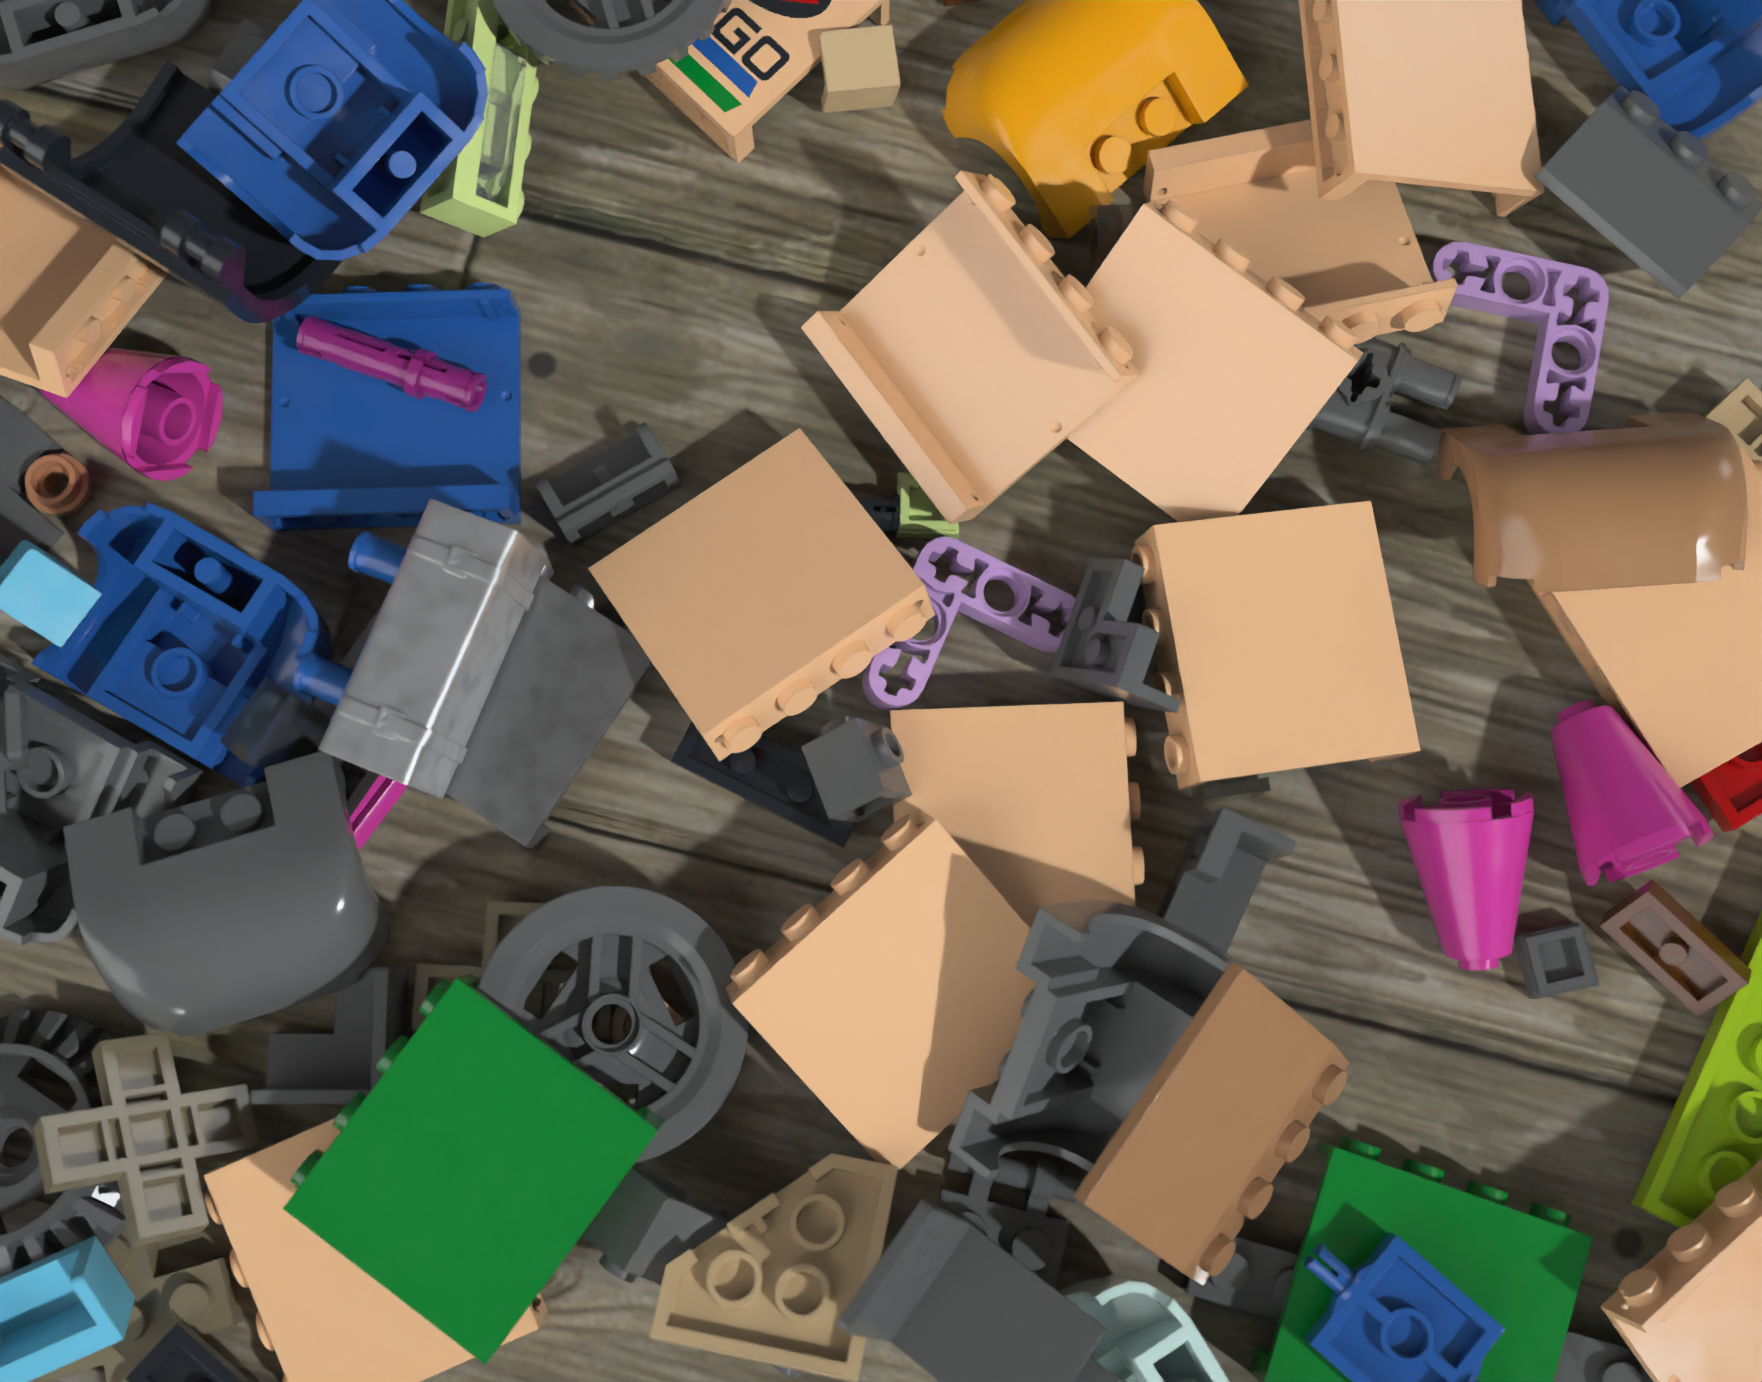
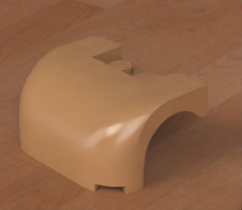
[1439,411,1748,593]

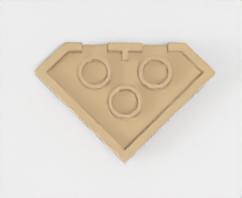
[649,1153,898,1382]

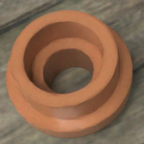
[25,453,92,516]

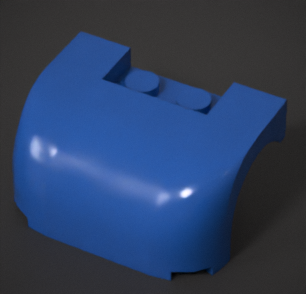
[176,0,488,261]
[1534,0,1762,141]
[31,502,333,788]

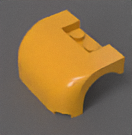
[941,0,1249,239]

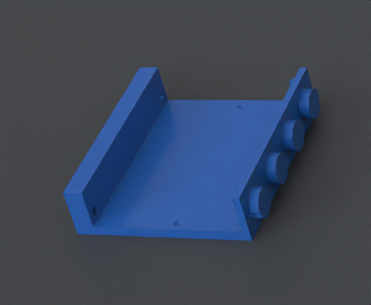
[253,282,521,531]

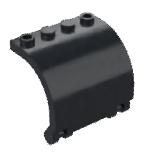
[0,61,343,323]

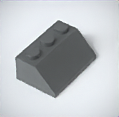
[1534,85,1762,300]

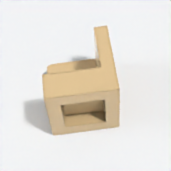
[819,25,901,113]

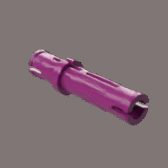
[296,315,487,413]

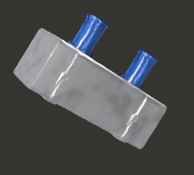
[293,499,547,800]

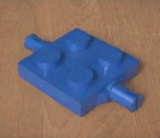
[1303,1232,1505,1382]

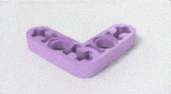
[1427,242,1609,435]
[862,537,1076,712]

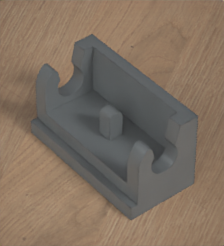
[535,422,681,548]

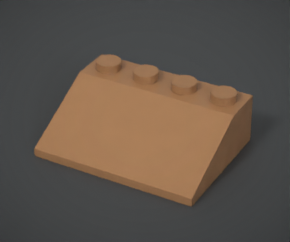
[1073,961,1350,1286]

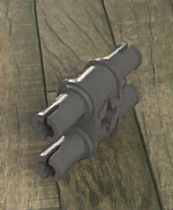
[1305,337,1463,466]

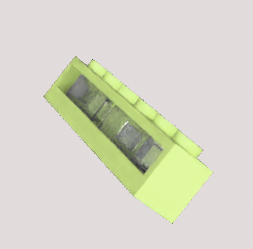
[420,0,545,238]

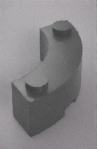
[582,1166,828,1378]

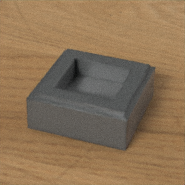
[1514,921,1600,999]

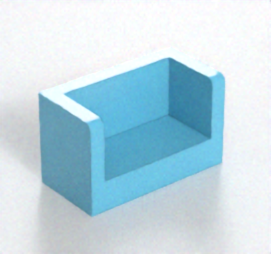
[0,540,102,648]
[0,1236,136,1382]

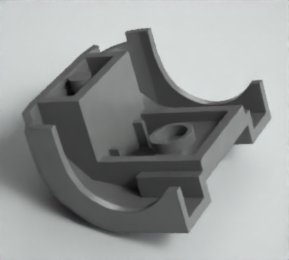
[0,0,214,90]
[0,654,203,945]
[63,751,391,1037]
[948,899,1241,1180]

